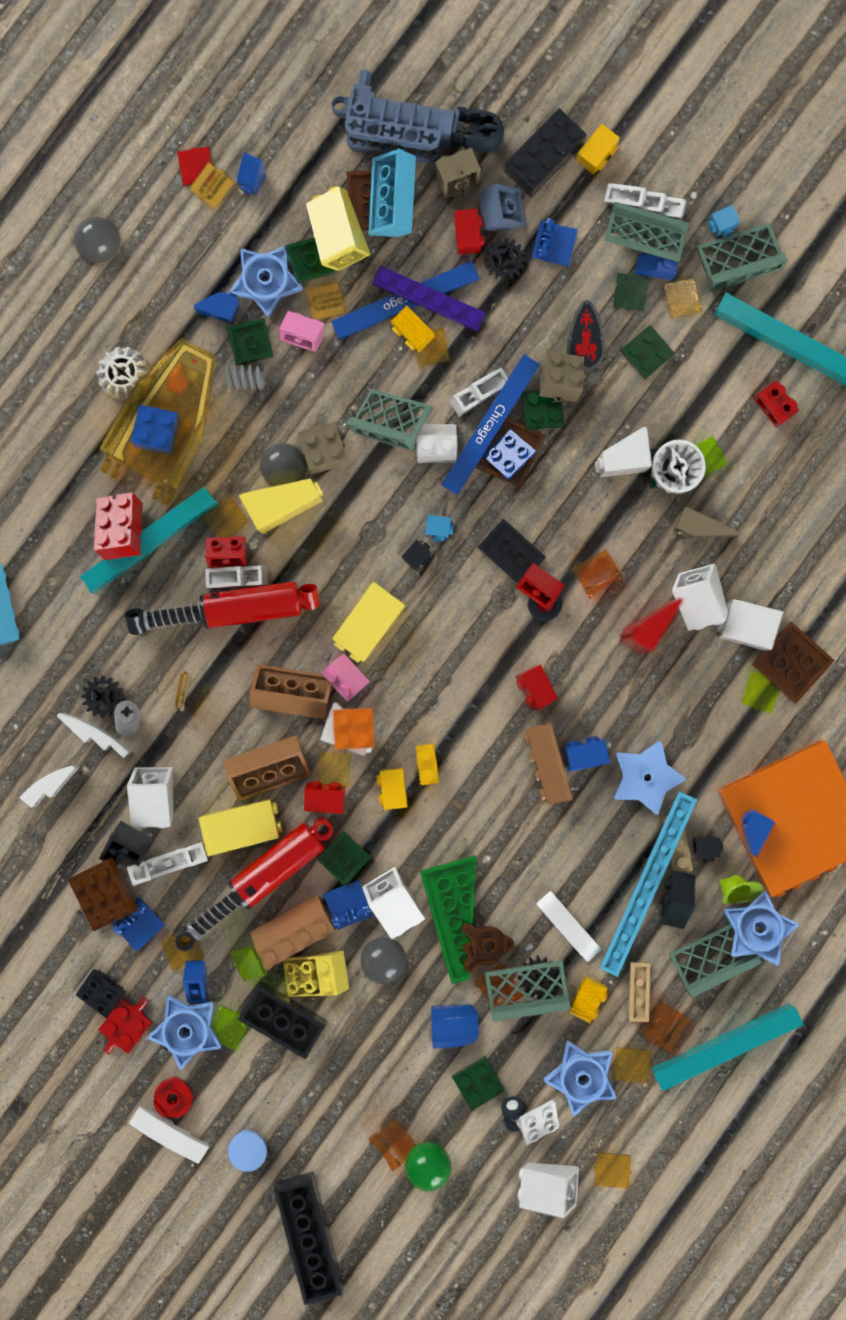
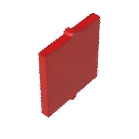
[177,146,214,186]

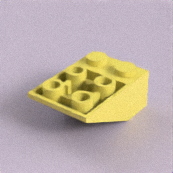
[283,951,349,997]

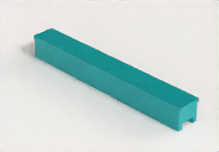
[714,293,846,386]
[80,487,219,594]
[652,1003,804,1091]

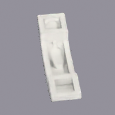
[127,842,208,886]
[536,891,602,962]

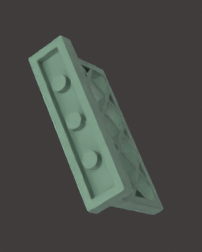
[604,202,689,262]
[696,223,787,292]
[346,389,433,452]
[669,924,762,998]
[485,960,571,1022]

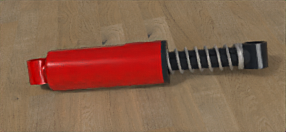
[124,582,320,635]
[175,817,333,951]

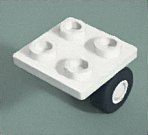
[501,1096,559,1145]

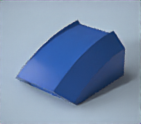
[431,1004,479,1049]

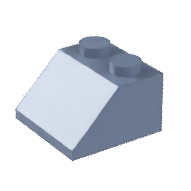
[478,183,526,232]

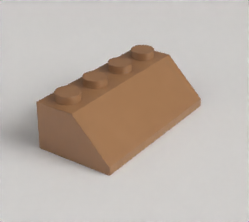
[249,664,332,719]
[523,722,573,804]
[223,735,312,801]
[250,893,336,970]

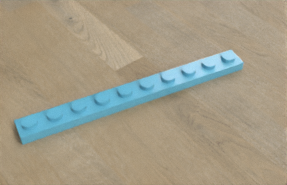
[600,791,697,977]

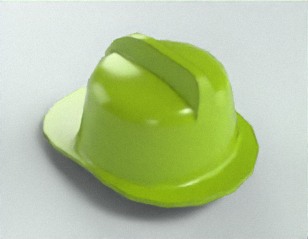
[720,875,763,904]

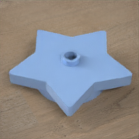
[230,246,303,318]
[614,741,686,815]
[723,891,799,966]
[148,995,222,1069]
[544,1040,616,1116]

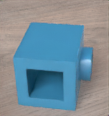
[708,204,741,238]
[425,515,454,542]

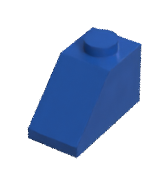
[237,152,266,195]
[635,253,678,281]
[194,292,240,325]
[741,809,775,857]
[183,960,207,1003]

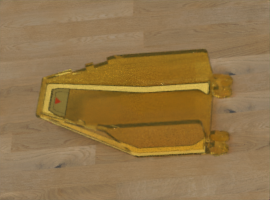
[100,339,217,505]

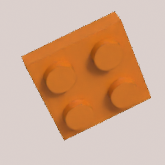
[333,708,375,750]

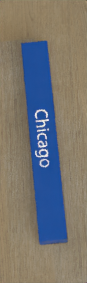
[331,261,480,340]
[441,354,540,496]

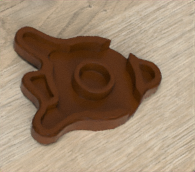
[462,923,514,973]

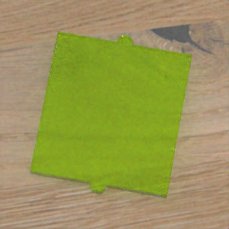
[696,436,728,477]
[741,671,779,713]
[230,945,267,980]
[212,1006,248,1051]

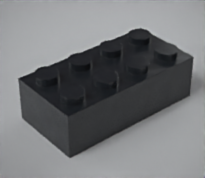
[504,108,587,198]
[238,981,327,1060]

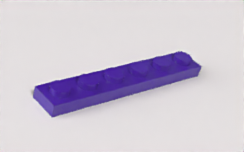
[372,265,486,332]

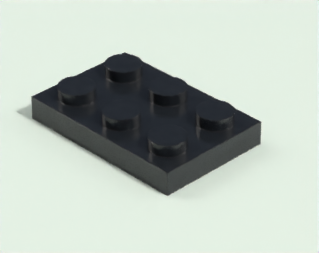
[477,519,546,584]

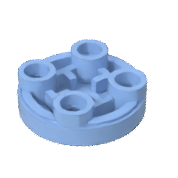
[228,1129,268,1172]

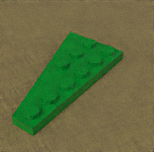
[420,855,476,984]

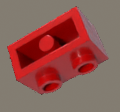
[454,208,484,255]
[753,380,800,428]
[205,536,248,568]
[516,563,565,610]
[515,664,558,711]
[304,781,346,814]

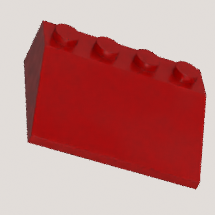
[620,598,684,654]

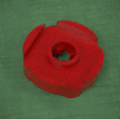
[153,1076,194,1118]

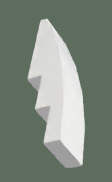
[604,183,686,221]
[57,713,133,758]
[129,1106,209,1164]

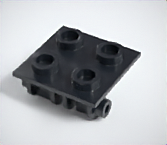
[76,969,126,1018]

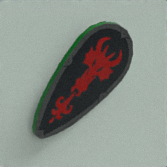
[566,300,605,371]

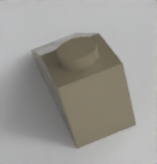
[673,507,739,539]

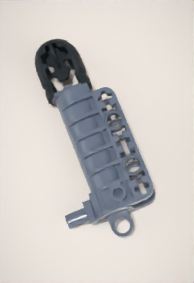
[331,69,504,164]

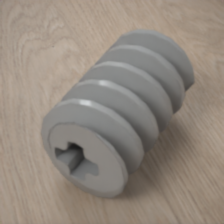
[225,364,266,391]
[114,701,140,737]

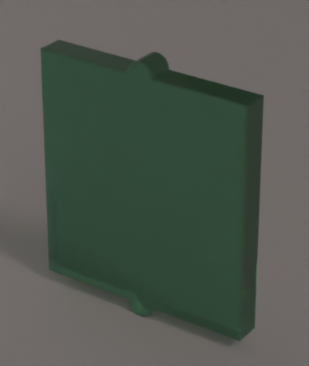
[613,273,649,311]

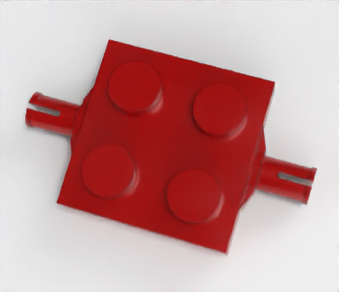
[98,996,153,1055]

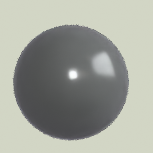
[74,217,120,263]
[260,443,306,487]
[360,937,407,984]

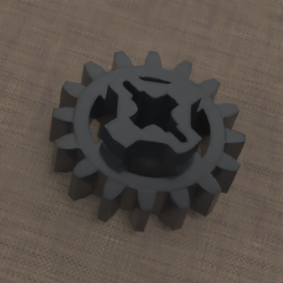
[484,237,526,282]
[81,676,125,718]
[517,955,559,999]

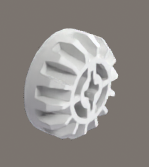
[97,347,151,401]
[651,440,706,494]

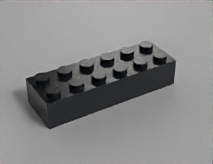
[274,1171,344,1305]

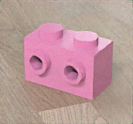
[279,311,324,352]
[322,653,370,702]

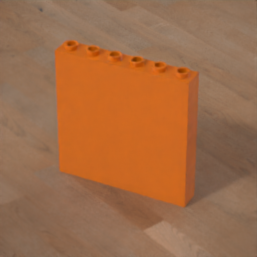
[717,740,846,898]

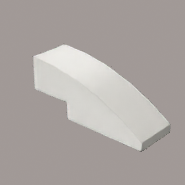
[449,367,508,417]
[205,565,269,588]
[19,765,79,808]

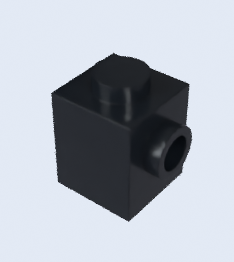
[401,539,431,571]
[693,836,723,862]

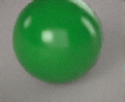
[405,1142,451,1192]

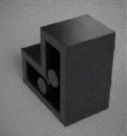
[99,821,155,867]
[659,870,695,929]

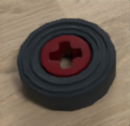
[528,595,563,622]

